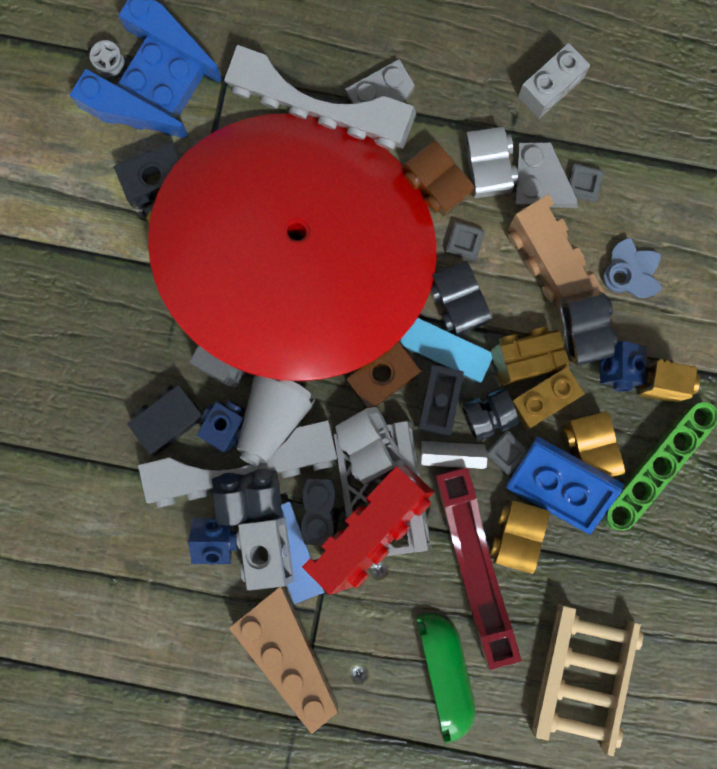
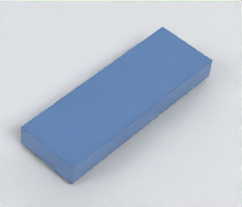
[279,502,325,604]

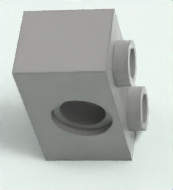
[236,517,294,590]

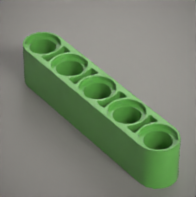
[602,402,717,531]

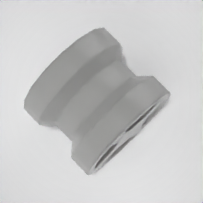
[90,40,126,79]

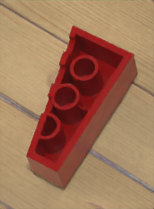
[302,465,435,595]

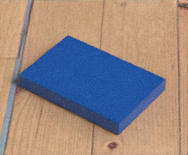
[506,436,624,535]

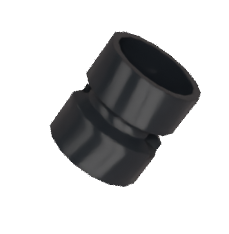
[461,387,519,442]

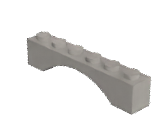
[224,45,416,150]
[138,421,338,508]

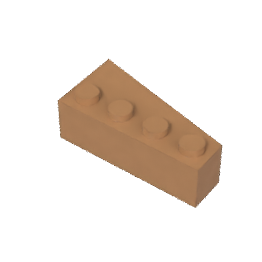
[508,194,606,321]
[229,586,338,734]

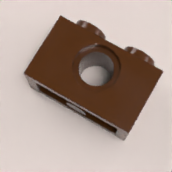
[346,342,421,408]

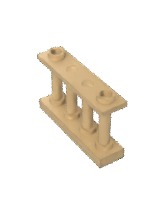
[531,604,643,756]

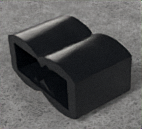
[430,261,492,336]
[559,290,617,366]
[211,469,282,526]
[301,479,336,545]

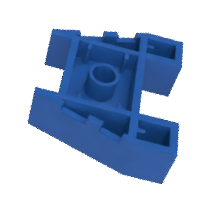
[70,0,221,138]

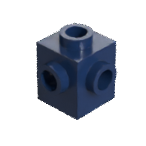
[600,341,647,392]
[196,400,245,452]
[189,518,238,565]

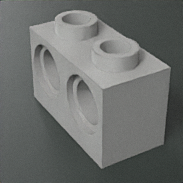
[518,43,590,119]

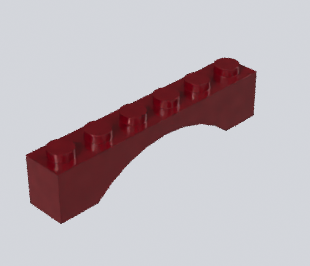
[434,467,522,670]

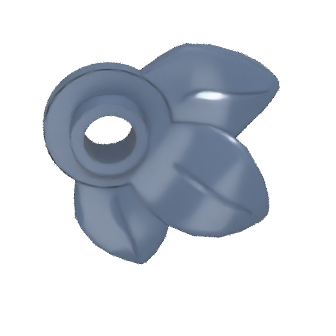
[603,238,662,298]

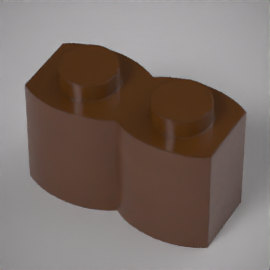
[404,140,475,216]

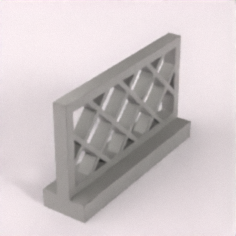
[334,421,432,556]

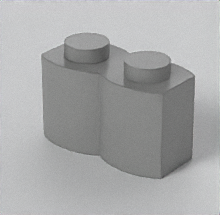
[465,127,518,199]
[335,407,404,485]

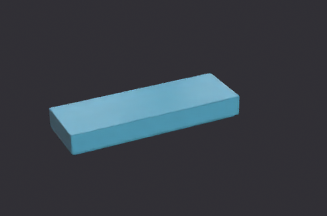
[399,318,492,383]

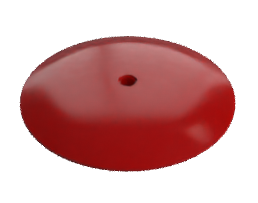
[148,113,437,381]

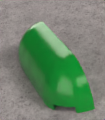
[416,613,476,744]

